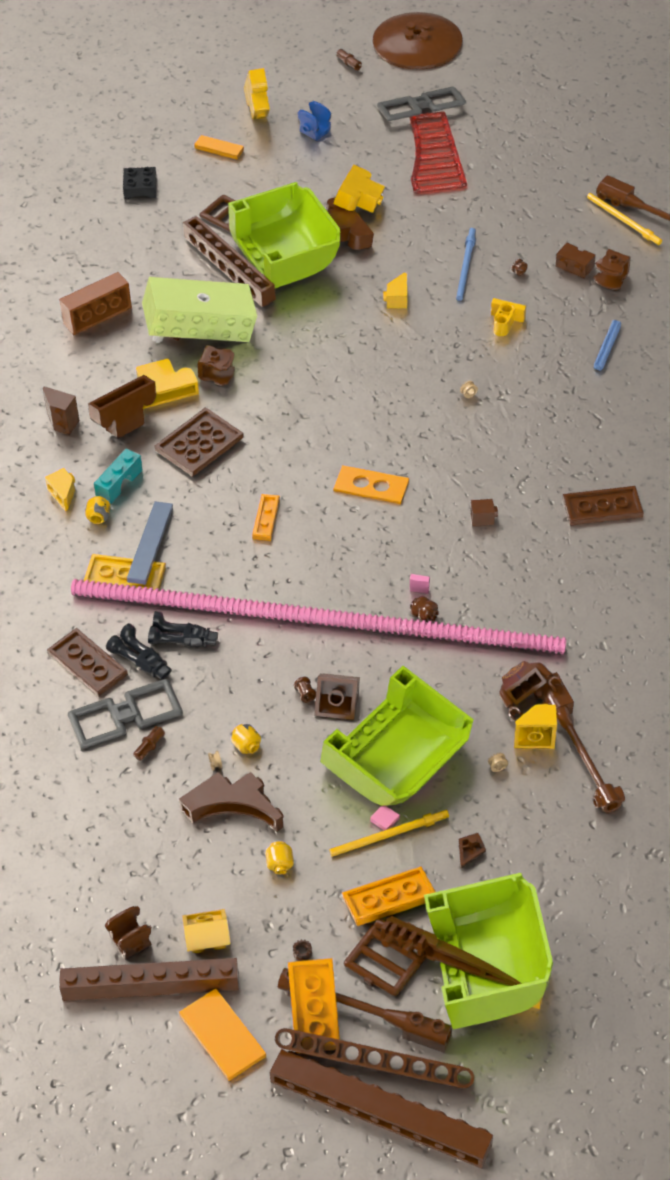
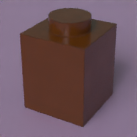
[470,499,498,526]

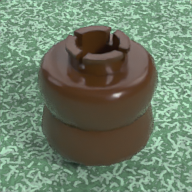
[410,596,439,623]

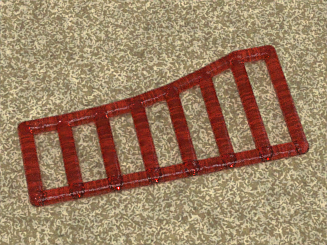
[409,111,467,193]

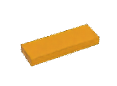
[194,135,244,160]
[252,494,280,541]

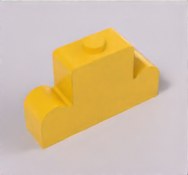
[243,68,270,119]
[333,164,385,212]
[136,359,199,409]

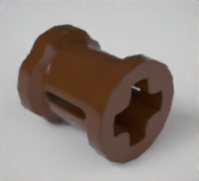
[293,676,316,703]

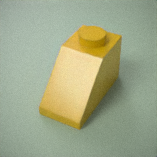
[383,273,407,308]
[45,468,76,511]

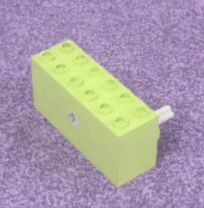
[142,277,257,343]

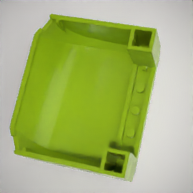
[228,182,340,288]
[320,665,474,806]
[424,873,553,1030]

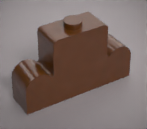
[326,197,374,250]
[88,375,156,438]

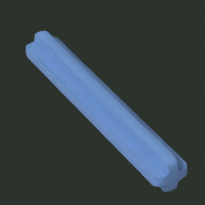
[594,320,621,371]

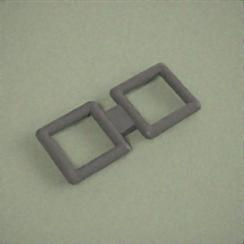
[377,86,466,121]
[68,679,183,749]

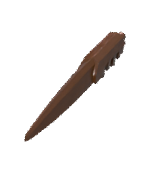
[374,916,522,986]

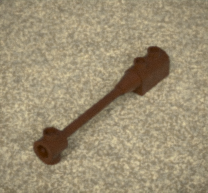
[596,175,670,221]
[533,672,625,813]
[277,967,452,1053]

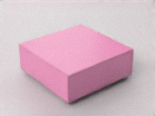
[410,574,430,594]
[370,806,400,830]

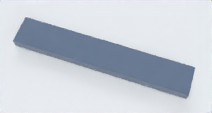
[127,501,173,585]

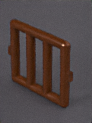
[343,915,427,997]

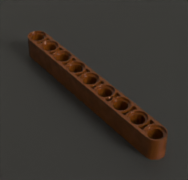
[275,1028,474,1088]

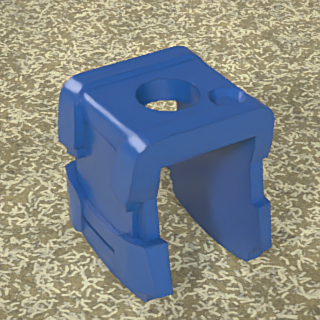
[297,101,331,141]

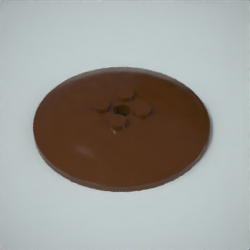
[373,12,463,70]

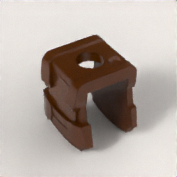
[593,249,631,290]
[197,345,235,386]
[105,906,152,960]

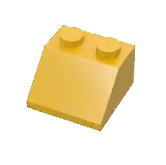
[514,704,557,749]
[182,909,231,953]

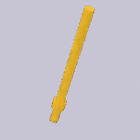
[587,193,663,245]
[329,809,449,857]

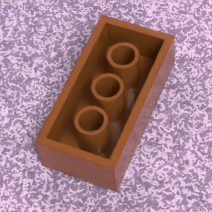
[59,272,132,336]

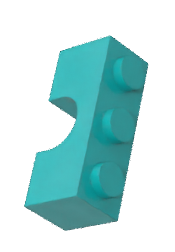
[94,449,143,505]

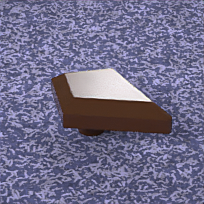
[459,833,486,868]

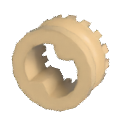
[460,380,478,398]
[208,751,222,771]
[488,752,508,772]

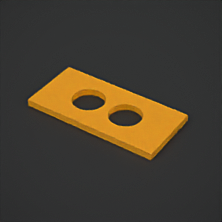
[333,465,409,504]

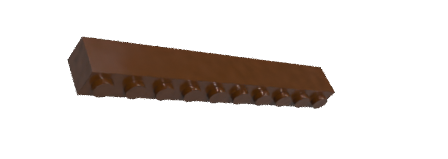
[269,1049,493,1169]

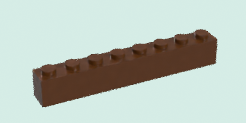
[59,958,239,1001]

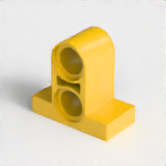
[491,298,526,336]

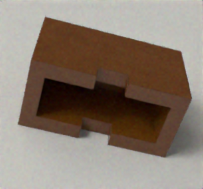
[556,243,596,279]

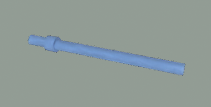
[456,228,476,301]

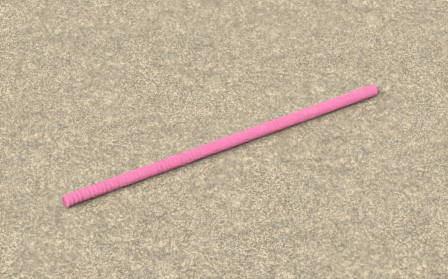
[71,579,566,655]

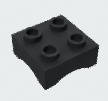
[123,167,157,199]

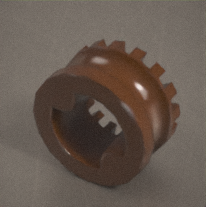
[511,259,528,276]
[293,939,312,961]

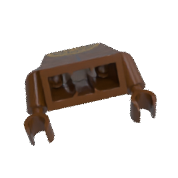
[499,661,563,721]

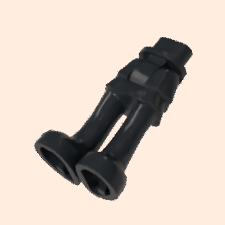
[148,611,218,647]
[106,623,172,680]

